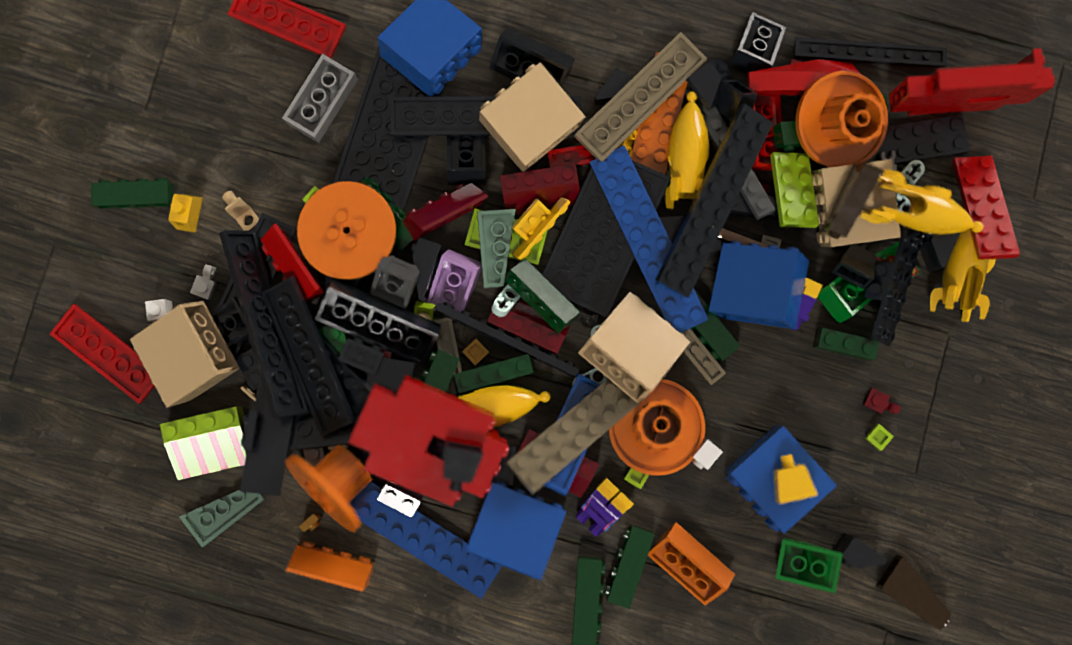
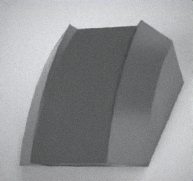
[370,255,420,309]

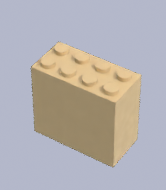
[479,63,585,172]
[812,159,901,247]
[578,292,690,403]
[130,301,240,408]

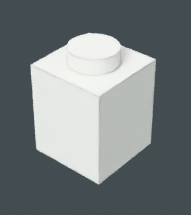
[145,299,173,322]
[692,439,722,470]

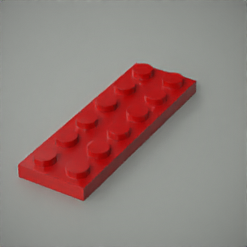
[227,0,347,59]
[952,156,1020,260]
[50,304,155,404]

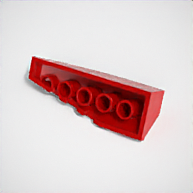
[748,59,861,96]

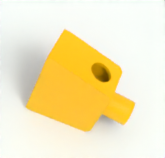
[169,194,203,233]
[773,454,817,504]

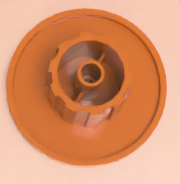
[795,71,888,168]
[297,182,396,280]
[608,379,705,476]
[285,445,372,532]

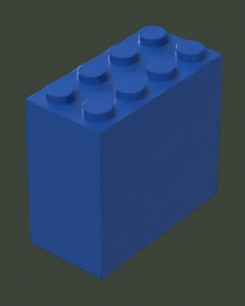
[377,0,482,97]
[709,241,809,329]
[724,425,837,533]
[466,481,566,580]

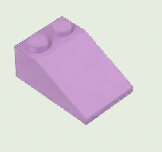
[427,249,482,313]

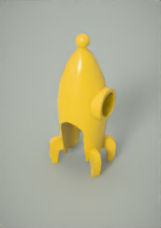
[665,91,709,209]
[859,170,983,235]
[929,229,996,322]
[458,385,550,428]

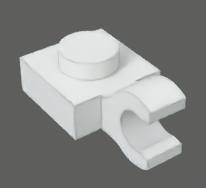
[190,264,217,300]

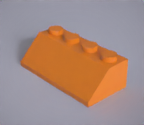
[648,522,735,606]
[286,541,375,592]

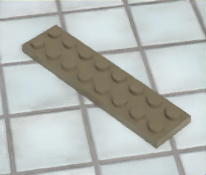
[574,32,707,162]
[507,379,649,494]

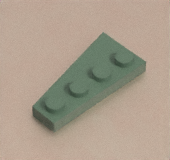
[477,209,516,289]
[179,490,266,548]

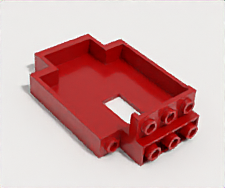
[889,48,1055,116]
[349,375,509,507]

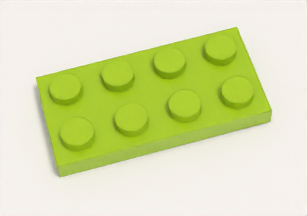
[770,152,819,228]
[465,209,548,266]

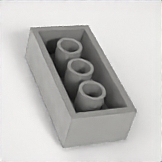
[282,54,358,143]

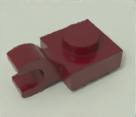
[863,388,901,414]

